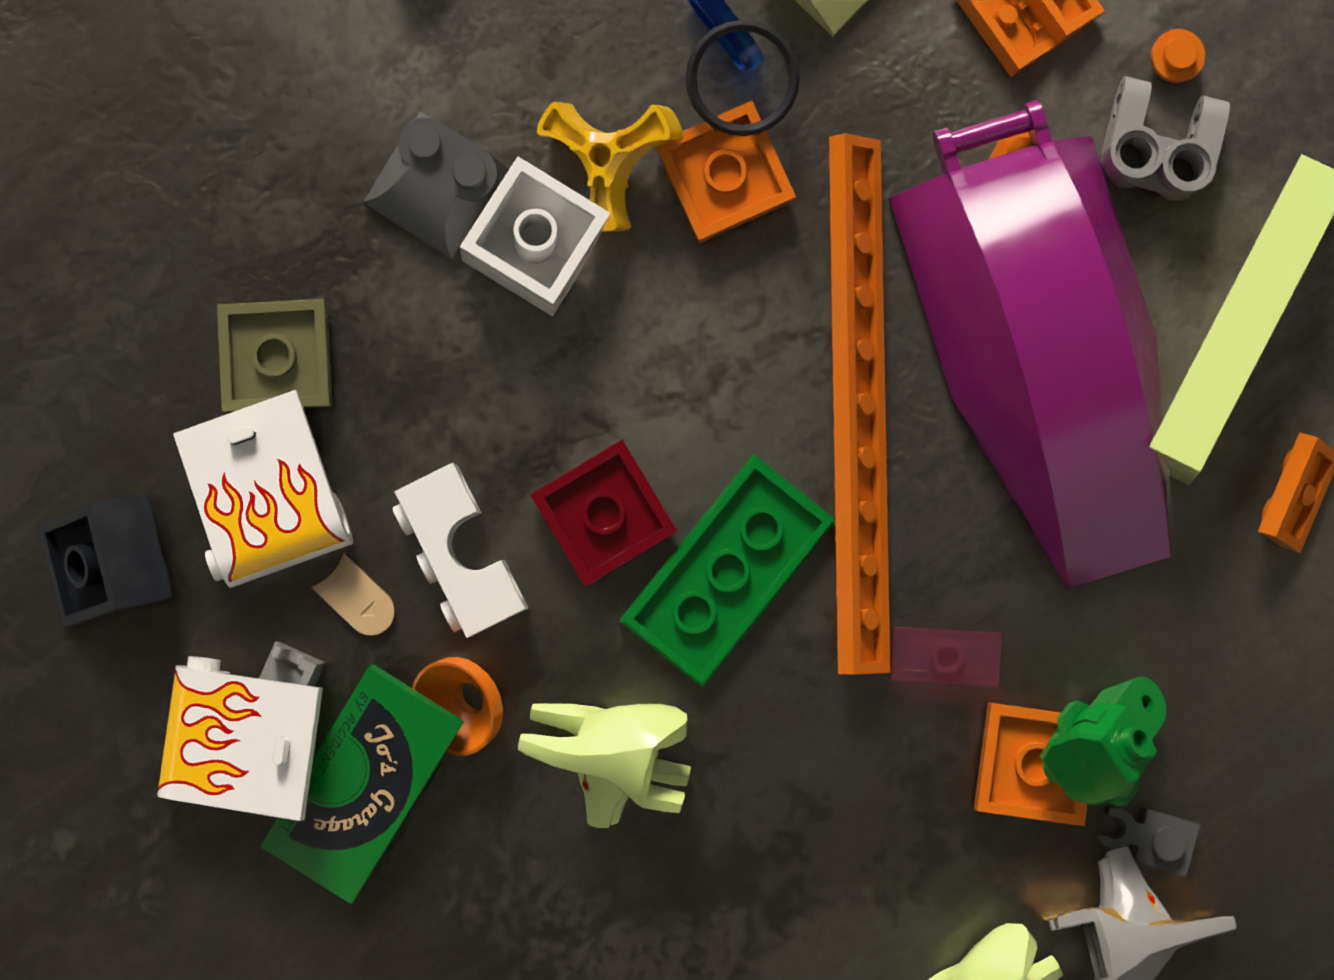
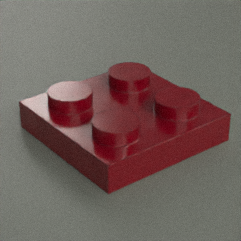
[530,439,678,587]

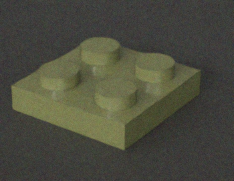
[217,299,333,413]

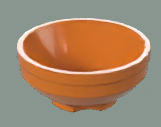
[412,657,503,756]

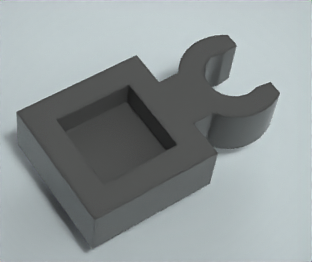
[1096,806,1200,877]

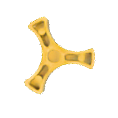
[537,102,683,232]

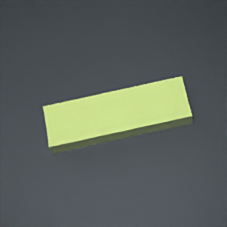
[1149,154,1334,485]

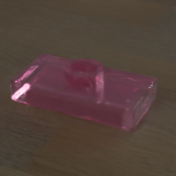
[889,626,1002,687]

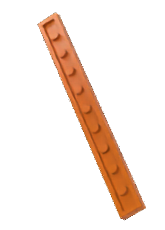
[829,133,891,675]

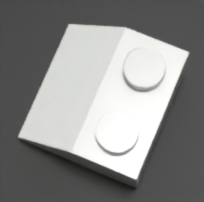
[460,157,611,317]

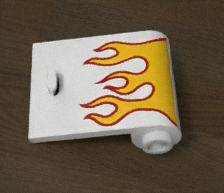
[173,390,353,588]
[157,656,323,821]

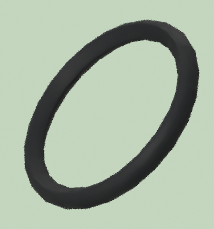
[685,20,800,136]

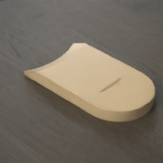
[311,553,395,635]

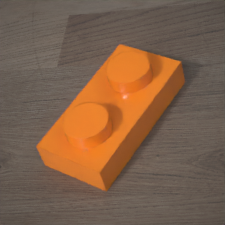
[1258,432,1334,553]

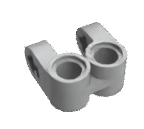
[1100,76,1230,201]

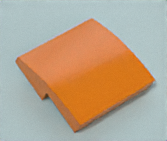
[956,0,1105,78]

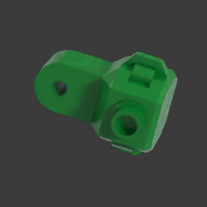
[1039,677,1166,807]

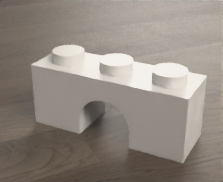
[392,463,528,638]

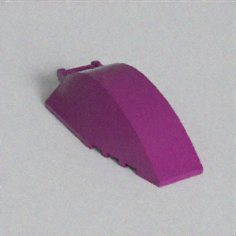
[889,100,1171,588]

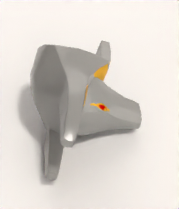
[1047,846,1237,980]

